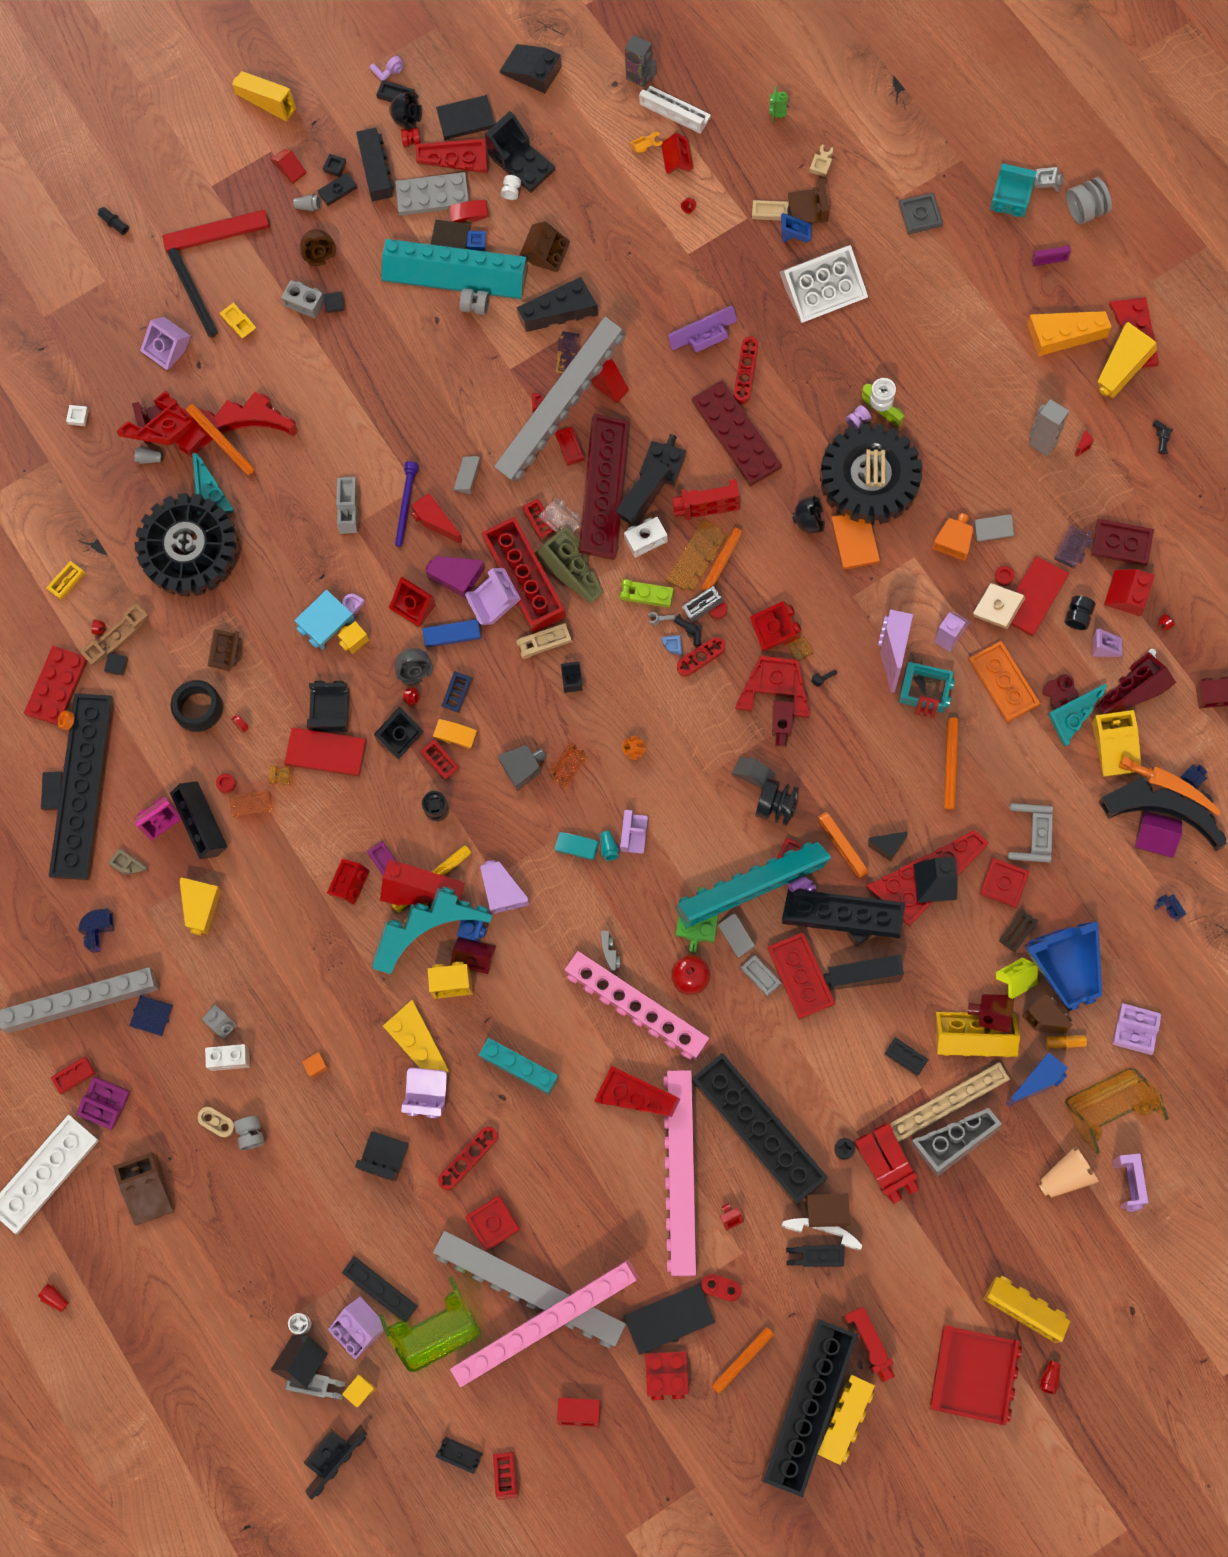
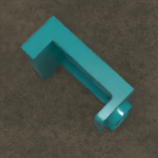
[990,163,1037,217]

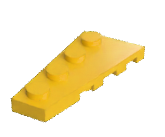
[383,1000,450,1074]

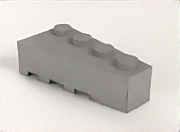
[912,1108,1002,1177]

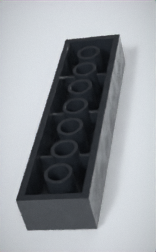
[692,1053,828,1206]

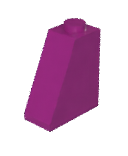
[426,556,485,599]

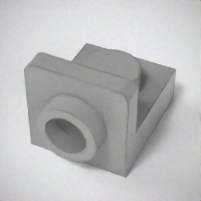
[1034,167,1064,192]

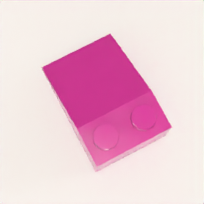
[134,796,182,841]

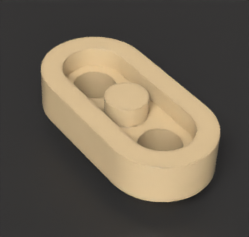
[197,1107,235,1138]

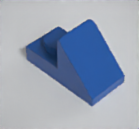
[781,213,811,243]

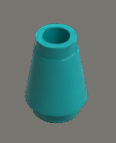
[600,831,620,861]

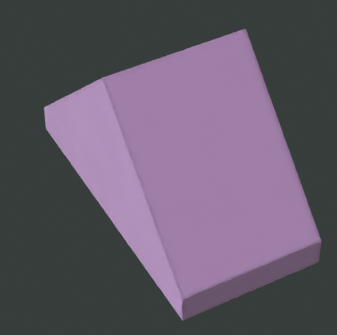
[1092,629,1123,657]

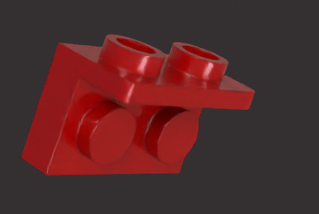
[327,858,369,905]

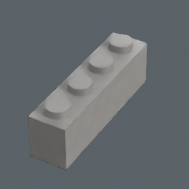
[1029,399,1069,457]

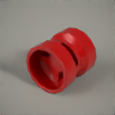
[401,127,421,148]

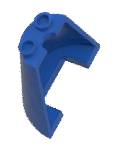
[1024,921,1102,1011]

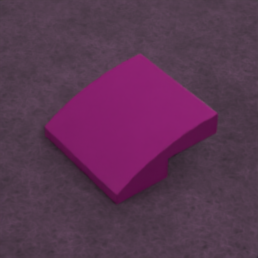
[76,1076,131,1130]

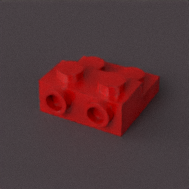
[750,601,802,651]
[645,1352,689,1400]

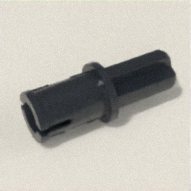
[97,207,129,235]

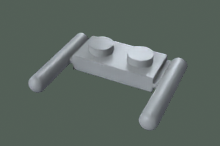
[1008,803,1053,863]

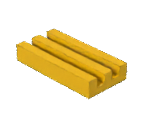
[46,561,86,601]

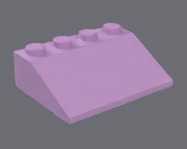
[878,609,913,693]

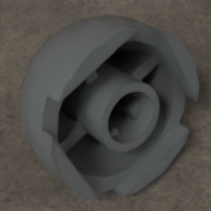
[394,648,433,685]

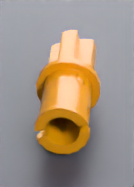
[1046,1034,1087,1050]

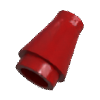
[38,1283,69,1312]
[1039,1361,1061,1394]

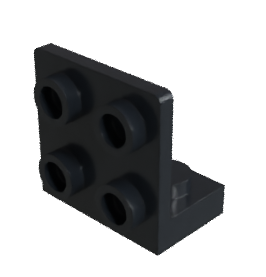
[355,1131,409,1182]

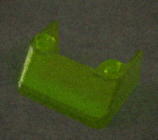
[379,1276,481,1372]

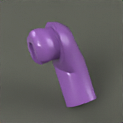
[787,876,816,892]

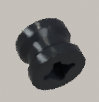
[834,1138,855,1160]

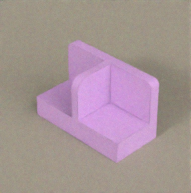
[620,810,648,854]

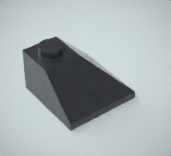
[913,857,957,903]

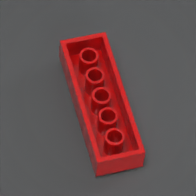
[481,517,566,634]

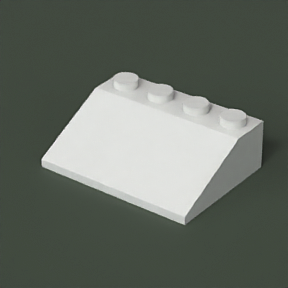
[780,245,868,323]

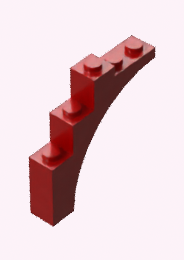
[175,391,298,458]

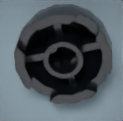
[389,92,422,128]
[792,495,825,533]

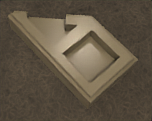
[108,848,149,875]

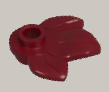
[1043,674,1079,709]

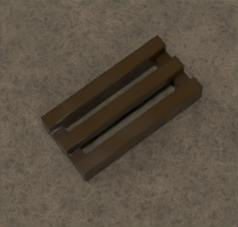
[999,909,1038,953]

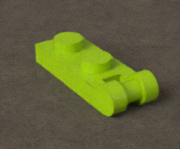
[862,384,904,428]
[619,579,673,608]

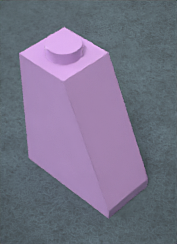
[934,612,971,652]
[480,860,529,914]

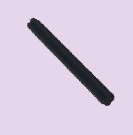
[167,248,218,337]

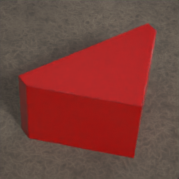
[271,149,306,183]

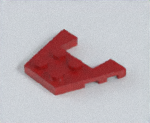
[117,391,195,445]
[735,656,810,718]

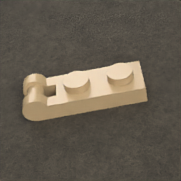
[516,623,572,659]

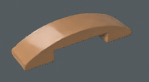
[80,603,148,666]

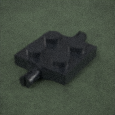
[640,434,687,486]

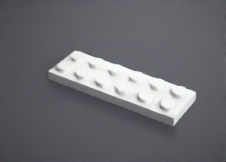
[0,1115,99,1235]

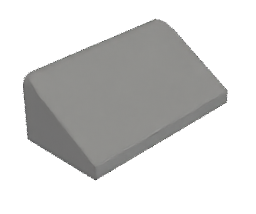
[453,456,481,495]
[973,514,1014,542]
[718,913,755,958]

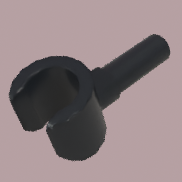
[811,670,837,687]

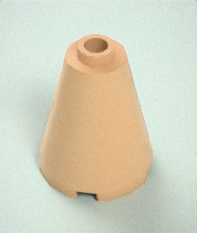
[1039,1146,1099,1198]

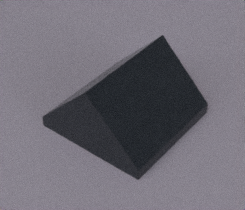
[374,707,424,759]
[271,1335,328,1389]

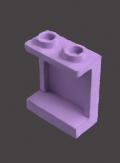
[465,568,521,625]
[1112,1154,1148,1212]

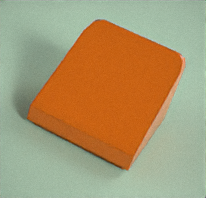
[302,1052,329,1079]

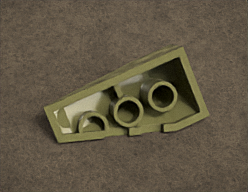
[535,526,603,603]

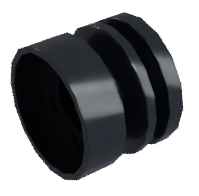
[755,778,799,826]

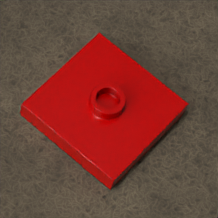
[979,858,1030,908]
[465,1195,520,1252]

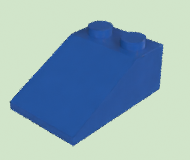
[1006,1052,1068,1106]

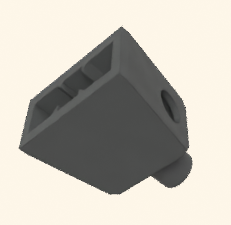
[498,745,547,791]

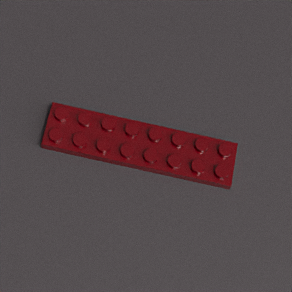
[578,413,629,560]

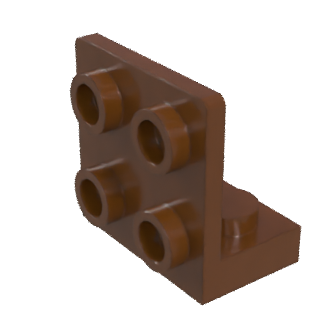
[788,179,829,224]

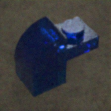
[78,908,114,953]

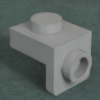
[202,1005,237,1039]

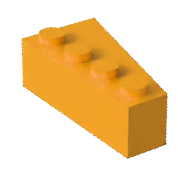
[1027,311,1112,356]

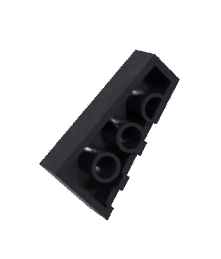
[517,277,598,332]

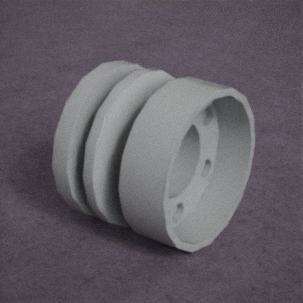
[1066,177,1112,225]

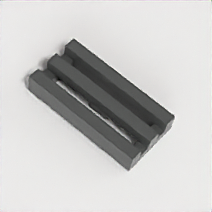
[682,586,724,622]

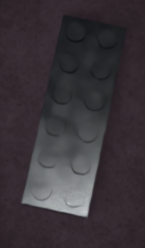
[782,889,905,938]

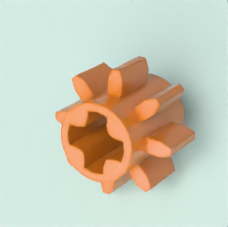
[622,735,646,760]

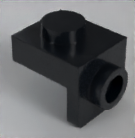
[561,662,583,693]

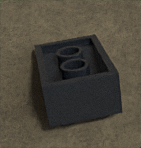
[500,44,562,94]

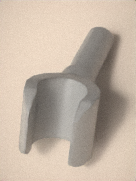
[648,612,675,626]

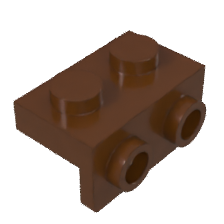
[207,629,241,671]

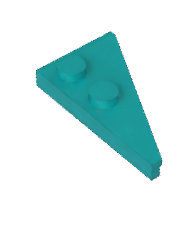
[192,453,234,514]
[1047,684,1107,746]

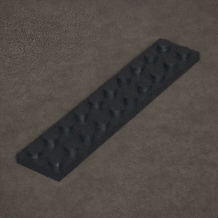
[49,694,113,880]

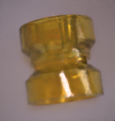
[269,765,292,786]

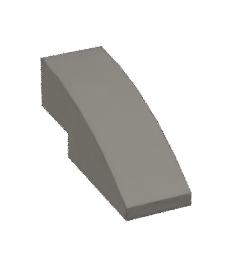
[336,477,358,534]

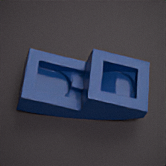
[467,231,486,252]

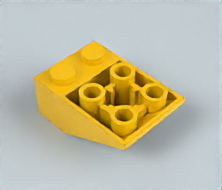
[1092,710,1141,777]

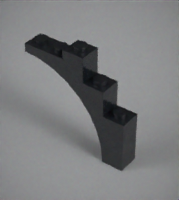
[1099,777,1227,851]

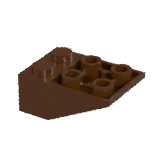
[113,1152,174,1226]

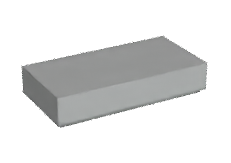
[740,955,782,997]

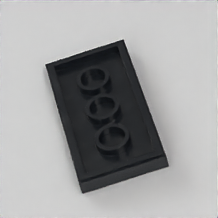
[624,1284,715,1355]

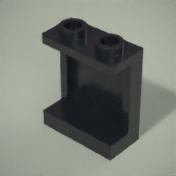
[307,681,349,732]

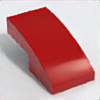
[449,200,489,223]

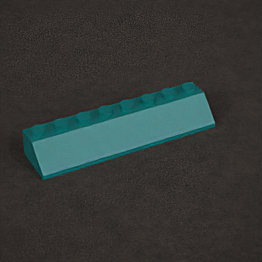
[381,239,528,299]
[676,842,831,929]

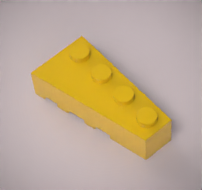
[818,1375,875,1465]

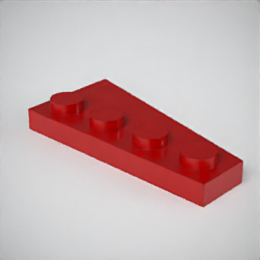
[594,1066,680,1117]

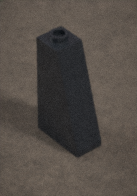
[616,459,672,527]
[824,955,904,990]

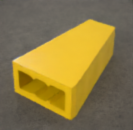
[232,71,296,122]
[1098,322,1157,399]

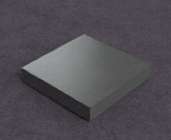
[898,193,943,235]

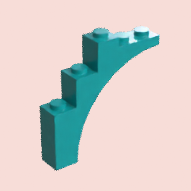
[371,887,492,974]

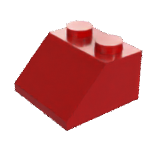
[1104,569,1155,616]

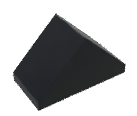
[867,831,908,861]

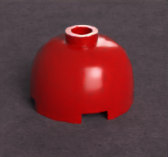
[671,955,710,995]

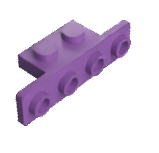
[668,306,737,352]

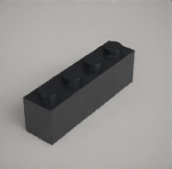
[356,127,394,202]
[170,781,228,859]

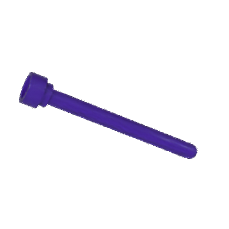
[395,461,419,547]

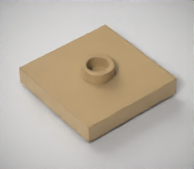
[973,583,1025,629]

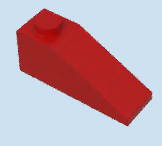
[411,493,462,543]

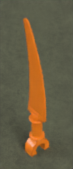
[1119,756,1221,816]

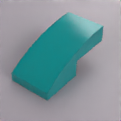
[554,832,599,860]

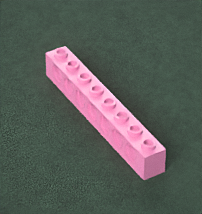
[565,951,709,1060]

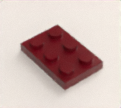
[1091,518,1154,566]

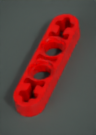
[734,336,758,404]
[438,1127,498,1191]

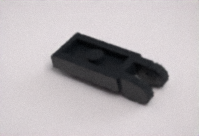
[786,1245,844,1267]

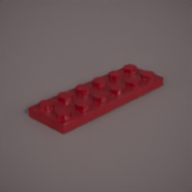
[692,380,782,487]

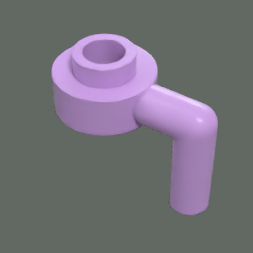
[369,56,404,81]

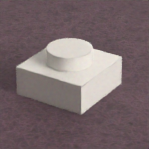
[66,405,89,426]

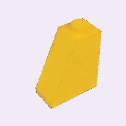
[180,877,221,936]

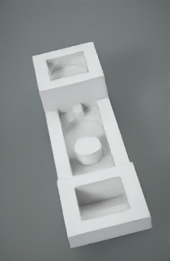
[781,1218,862,1251]

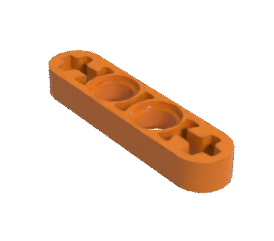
[817,812,868,878]

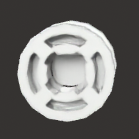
[501,175,521,200]
[288,1313,312,1335]

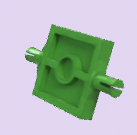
[675,887,718,953]

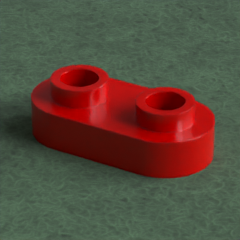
[701,1274,741,1302]

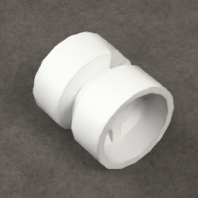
[870,378,896,411]

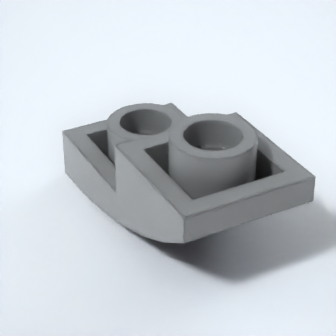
[601,931,620,973]

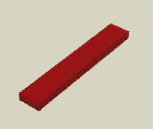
[162,209,270,253]

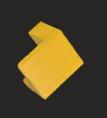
[342,1375,377,1407]

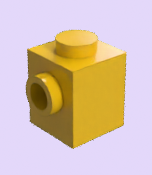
[338,621,370,654]

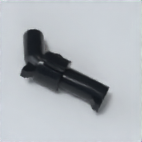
[1152,420,1173,455]
[674,614,703,646]

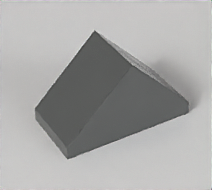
[732,757,775,789]

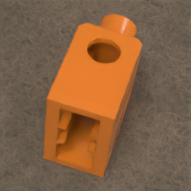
[932,513,973,561]

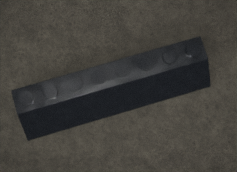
[761,1319,858,1497]

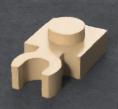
[809,144,833,177]

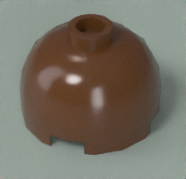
[299,229,336,266]

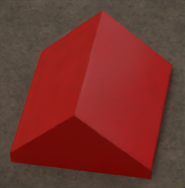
[389,577,436,627]

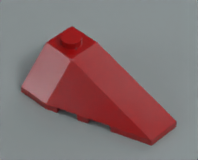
[380,860,465,906]

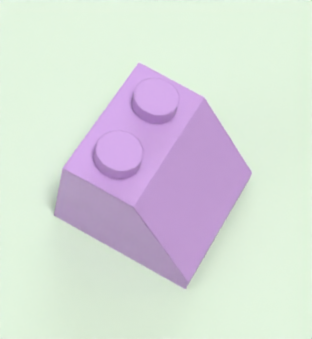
[140,317,191,370]

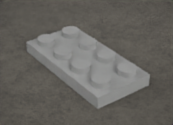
[395,172,469,216]

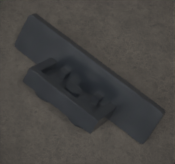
[304,1425,367,1500]

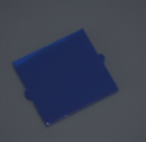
[129,995,173,1036]

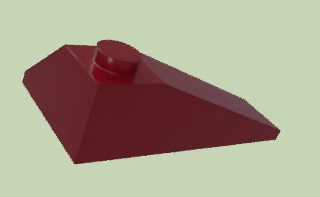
[1096,652,1176,714]

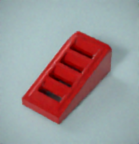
[522,498,556,539]
[419,739,459,780]
[493,1452,518,1500]

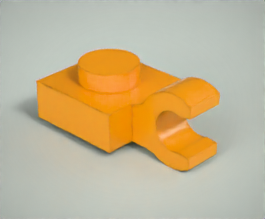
[629,131,663,153]

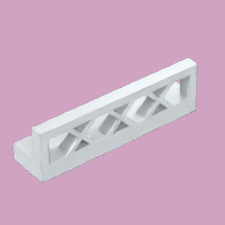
[639,86,711,134]

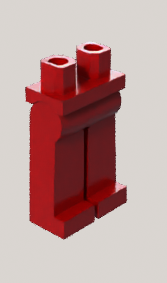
[672,479,740,520]
[853,1123,919,1204]
[842,1307,895,1382]

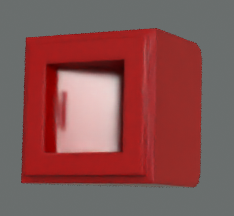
[1075,430,1094,457]

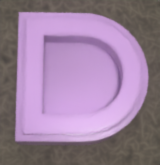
[342,594,365,617]

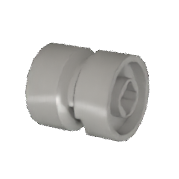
[460,288,489,315]
[234,1116,265,1150]

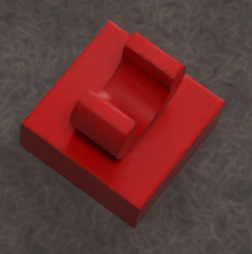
[720,1203,744,1231]

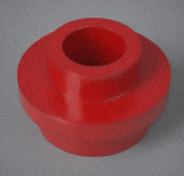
[403,687,419,706]

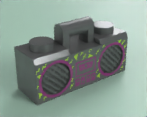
[625,35,657,87]

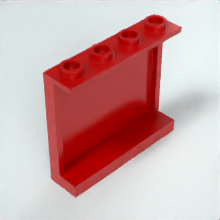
[929,1325,1022,1425]

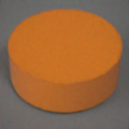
[58,710,74,730]

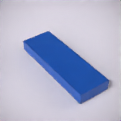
[422,619,481,648]

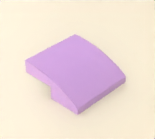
[1112,1003,1161,1055]

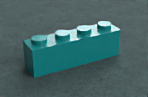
[479,1038,559,1096]

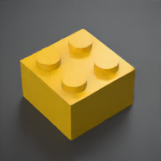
[427,962,473,999]

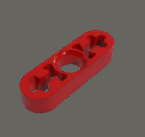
[677,637,725,677]

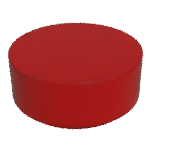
[995,566,1014,586]
[709,602,727,619]
[231,715,249,733]
[216,774,236,794]

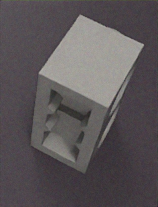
[281,280,325,319]

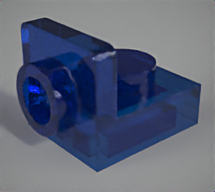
[1179,764,1209,789]
[1154,894,1186,922]

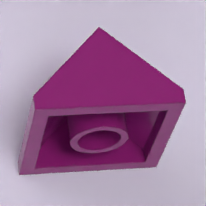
[1134,811,1182,858]

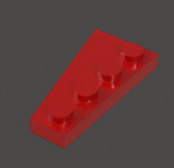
[415,139,488,173]
[1109,297,1159,368]

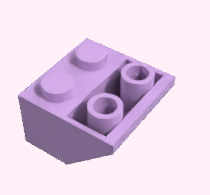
[328,1297,388,1360]

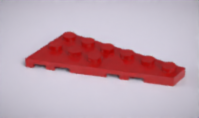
[866,830,989,927]

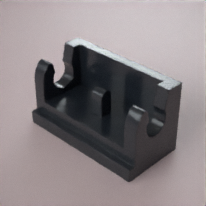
[435,1437,484,1474]

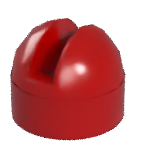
[681,198,696,214]
[1158,613,1176,630]
[92,619,106,635]

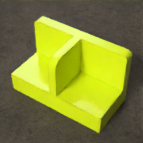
[996,958,1038,999]

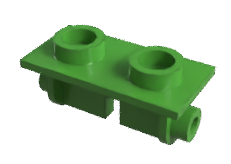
[769,87,788,122]

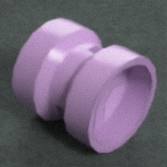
[845,405,871,430]

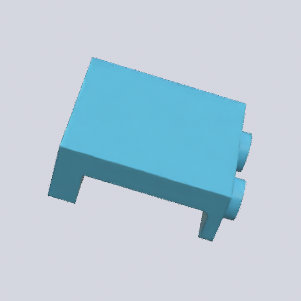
[294,590,355,650]

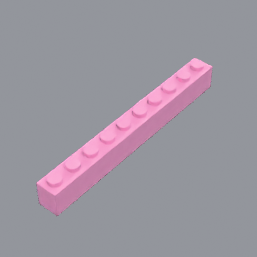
[664,1070,696,1277]
[450,1259,639,1388]

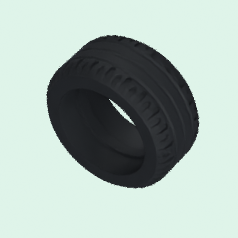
[170,680,223,732]

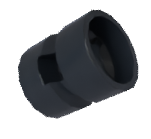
[1064,596,1096,630]
[422,791,449,822]

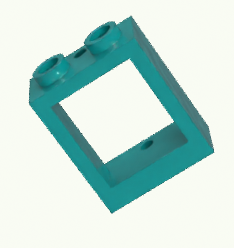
[899,662,955,713]

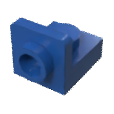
[457,920,487,942]

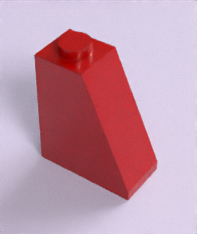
[591,359,629,403]

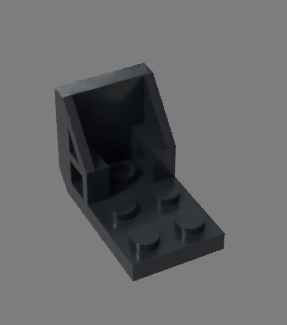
[485,111,555,193]

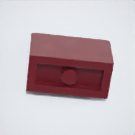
[451,937,496,974]

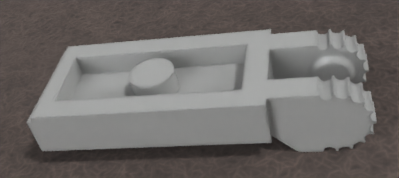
[285,1374,346,1400]

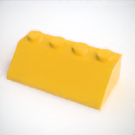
[936,1012,1020,1057]
[983,1276,1070,1343]

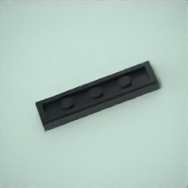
[342,1256,418,1323]

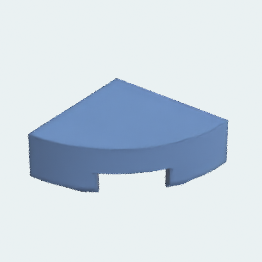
[661,635,682,655]

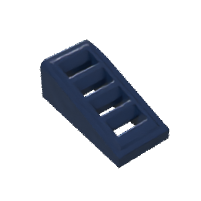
[441,671,473,713]

